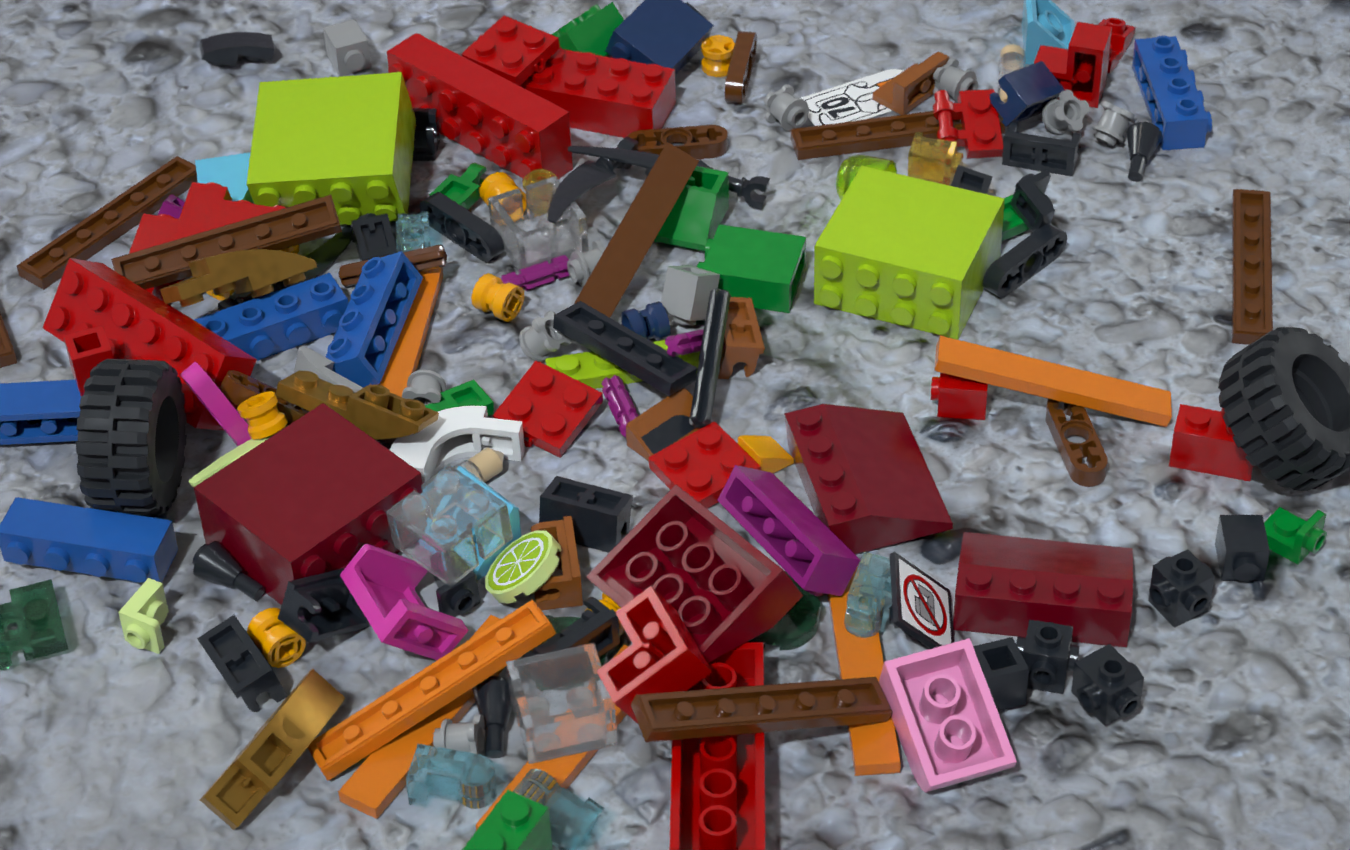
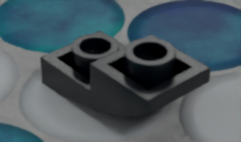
[199,32,275,67]

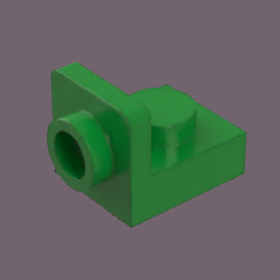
[1264,507,1327,565]

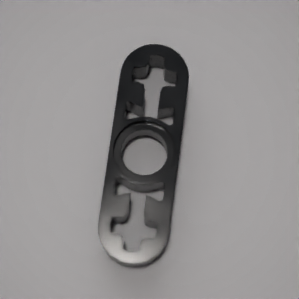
[420,192,504,262]
[983,224,1067,298]

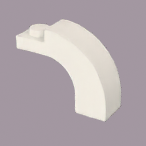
[390,406,525,496]

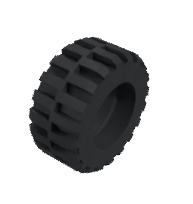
[1218,327,1350,491]
[76,359,187,517]

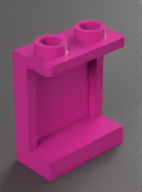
[340,544,469,660]

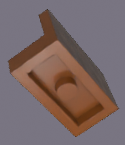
[872,51,949,115]

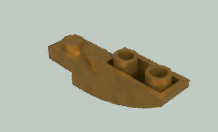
[160,249,317,307]
[276,370,439,440]
[200,669,345,830]

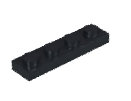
[553,301,697,396]

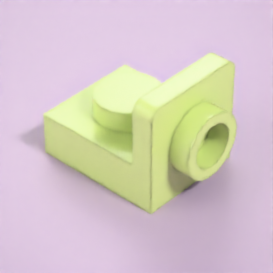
[118,578,169,654]

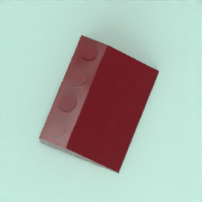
[784,404,953,554]
[586,485,803,663]
[953,532,1133,648]

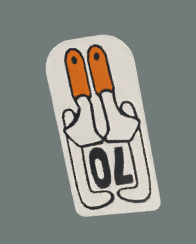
[801,69,904,126]

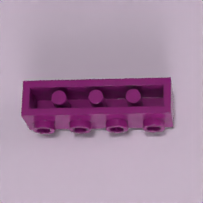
[717,465,861,596]

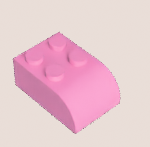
[879,638,1017,792]

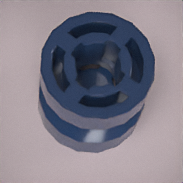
[621,301,671,341]

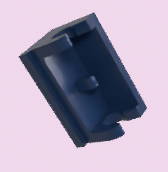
[990,61,1065,127]

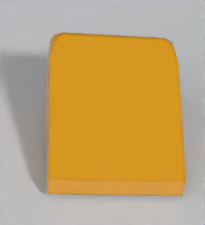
[737,435,794,473]

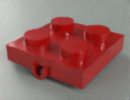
[461,15,560,86]
[492,360,603,458]
[648,421,762,509]

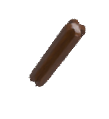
[338,245,447,287]

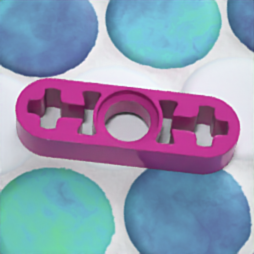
[179,362,251,446]

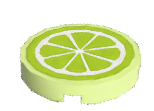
[485,530,561,604]

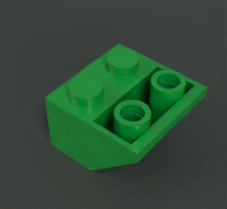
[551,2,624,56]
[654,166,729,251]

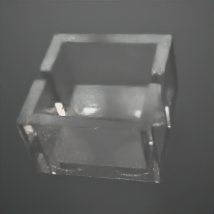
[488,176,589,270]
[386,464,513,587]
[506,643,618,764]

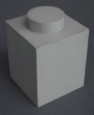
[323,19,372,76]
[661,265,720,325]

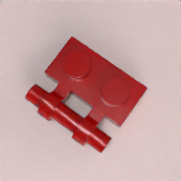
[933,89,1003,159]

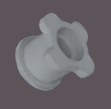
[933,58,978,103]
[764,84,809,131]
[1042,90,1090,134]
[1092,101,1137,146]
[567,240,605,287]
[519,311,572,362]
[402,369,446,405]
[433,714,486,766]

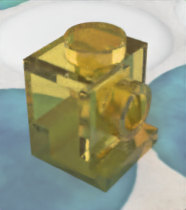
[908,132,963,186]

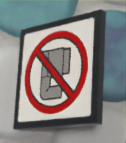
[889,552,954,649]

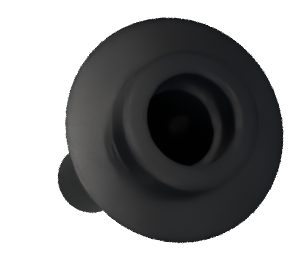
[1127,122,1162,182]
[192,541,266,601]
[473,676,517,759]

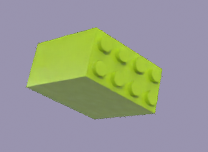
[246,72,416,225]
[814,165,1005,340]

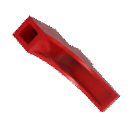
[129,182,287,301]

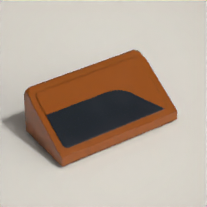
[626,388,712,461]

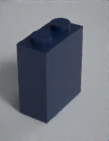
[605,0,714,75]

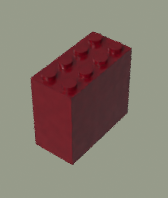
[194,403,428,605]

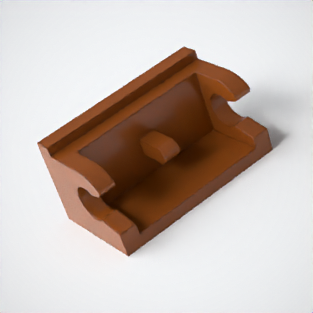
[718,297,765,379]
[531,516,583,611]

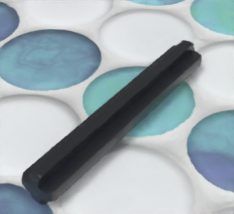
[689,288,731,428]

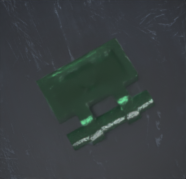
[0,579,69,670]

